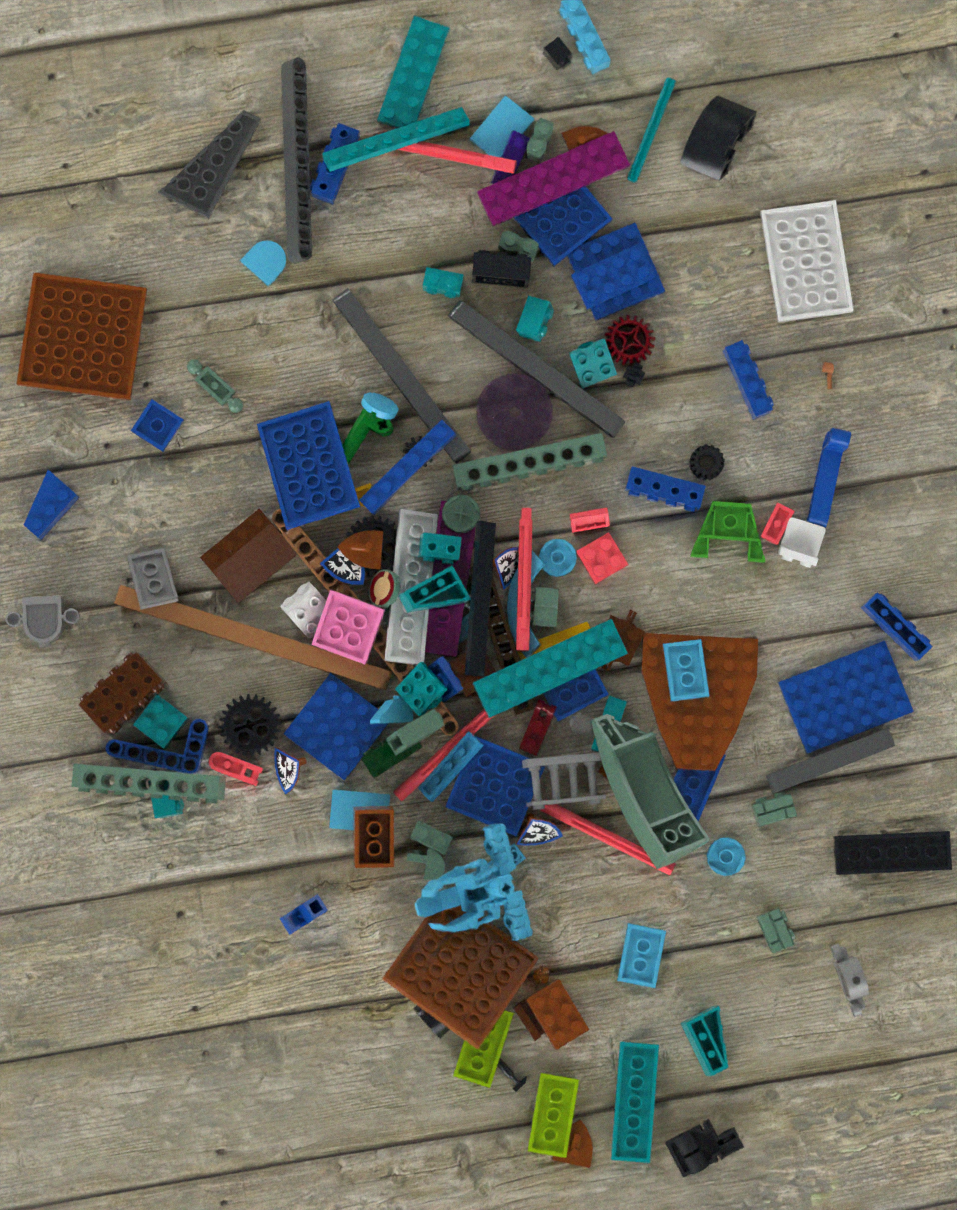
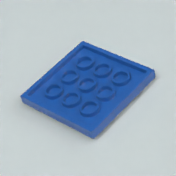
[514,186,613,267]
[567,223,665,322]
[284,673,389,781]
[445,735,545,837]

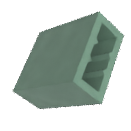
[386,708,444,755]

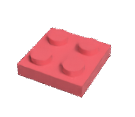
[576,532,628,585]

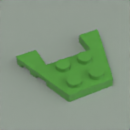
[690,501,765,563]

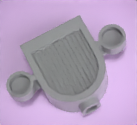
[5,595,80,648]
[831,944,869,1017]

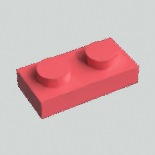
[760,503,794,545]

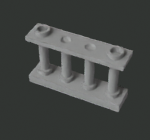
[522,753,606,810]

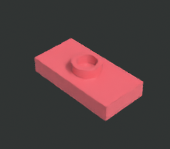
[570,507,610,533]

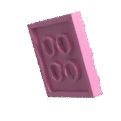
[311,590,385,664]

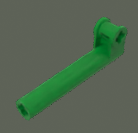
[343,408,394,465]

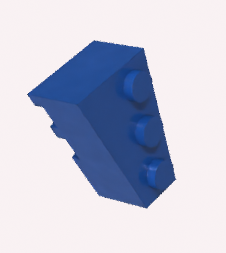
[24,470,80,540]

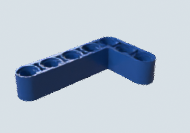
[807,428,851,528]
[106,719,209,774]

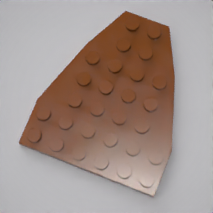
[641,633,758,771]

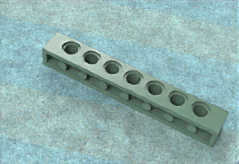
[453,433,607,491]
[71,764,226,803]

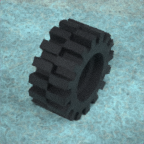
[689,444,725,480]

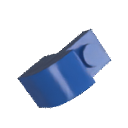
[279,894,328,935]

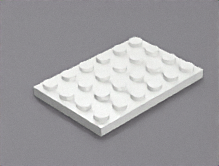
[760,200,854,323]

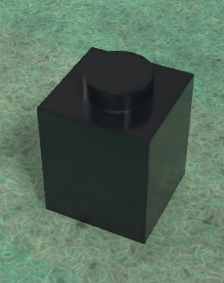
[543,36,572,70]

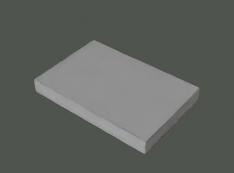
[127,548,178,610]

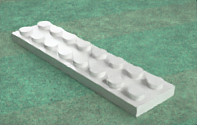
[384,509,438,665]

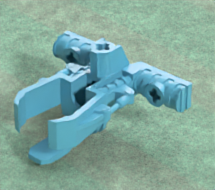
[415,824,533,941]

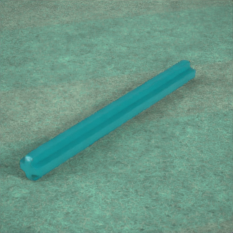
[627,77,676,183]

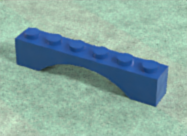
[359,420,457,515]

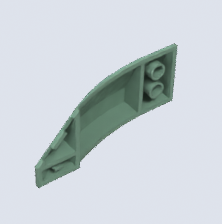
[591,714,710,869]

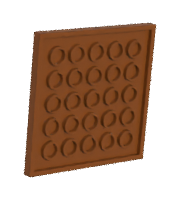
[16,272,147,401]
[382,905,539,1049]

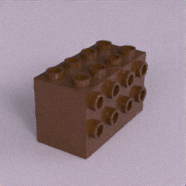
[78,652,167,735]

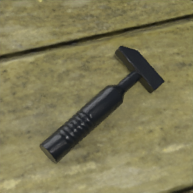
[497,1058,527,1092]

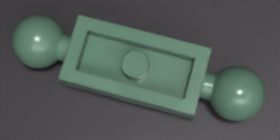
[187,359,243,413]

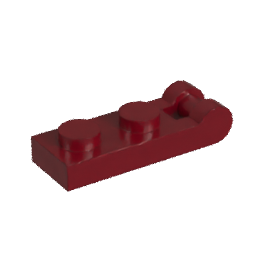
[519,699,557,756]

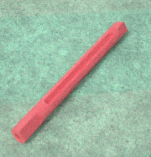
[378,133,517,174]
[516,508,533,652]
[393,709,494,802]
[540,799,676,875]

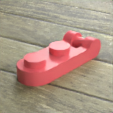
[209,752,263,786]

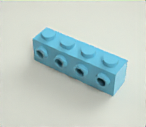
[559,0,611,74]

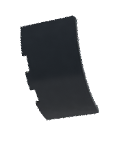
[681,96,757,180]

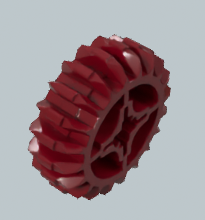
[604,315,655,366]

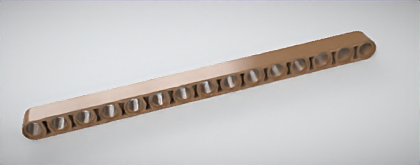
[114,585,392,691]

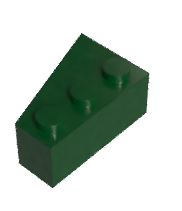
[361,739,423,779]

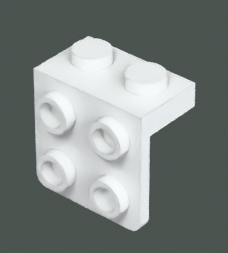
[778,517,826,568]
[280,581,326,638]

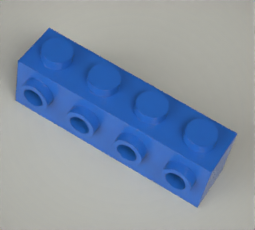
[310,123,360,205]
[723,340,774,420]
[625,466,706,512]
[861,592,933,662]

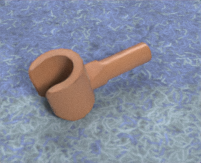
[822,362,834,389]

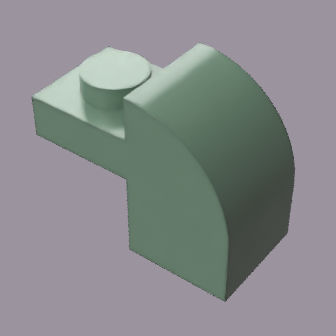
[407,848,445,880]

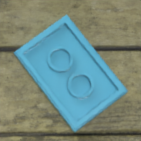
[470,95,535,157]
[663,639,710,702]
[329,790,390,830]
[617,923,666,988]

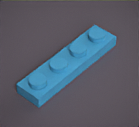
[418,731,483,802]

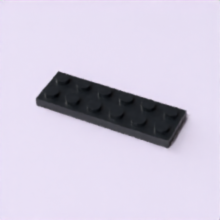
[833,831,952,875]

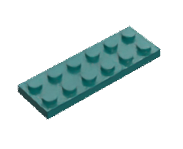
[377,16,450,128]
[611,1041,659,1163]

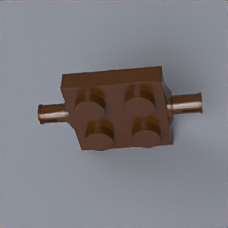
[602,610,645,672]

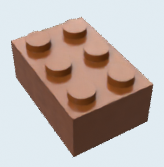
[353,806,394,868]
[525,979,589,1050]

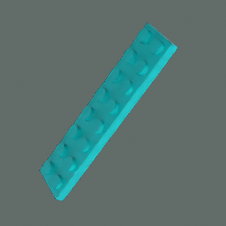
[473,619,628,718]

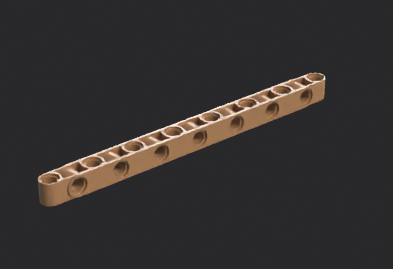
[272,509,459,736]

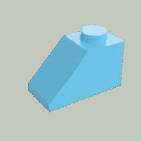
[370,695,413,724]

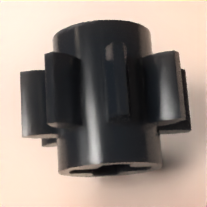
[623,363,646,387]

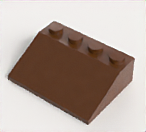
[200,508,297,603]

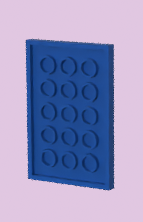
[257,401,361,530]
[778,641,914,754]

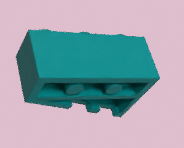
[398,565,471,613]
[680,1006,729,1076]

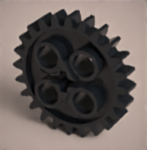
[346,515,397,577]
[219,694,282,757]

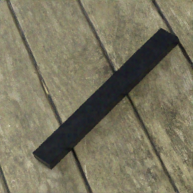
[465,521,496,677]

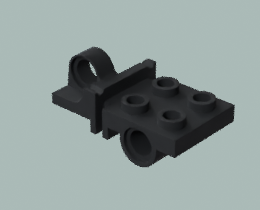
[665,1119,744,1178]

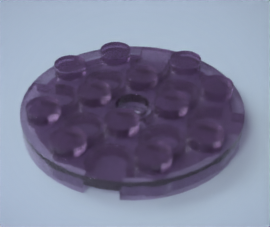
[476,374,553,450]

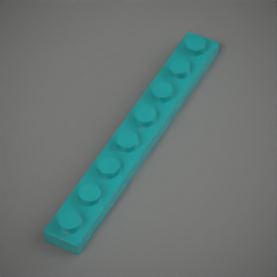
[322,107,470,172]

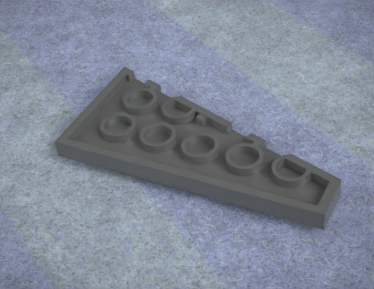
[158,110,261,219]

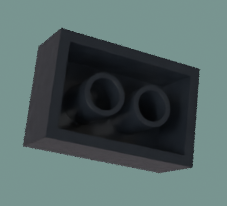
[472,250,531,288]

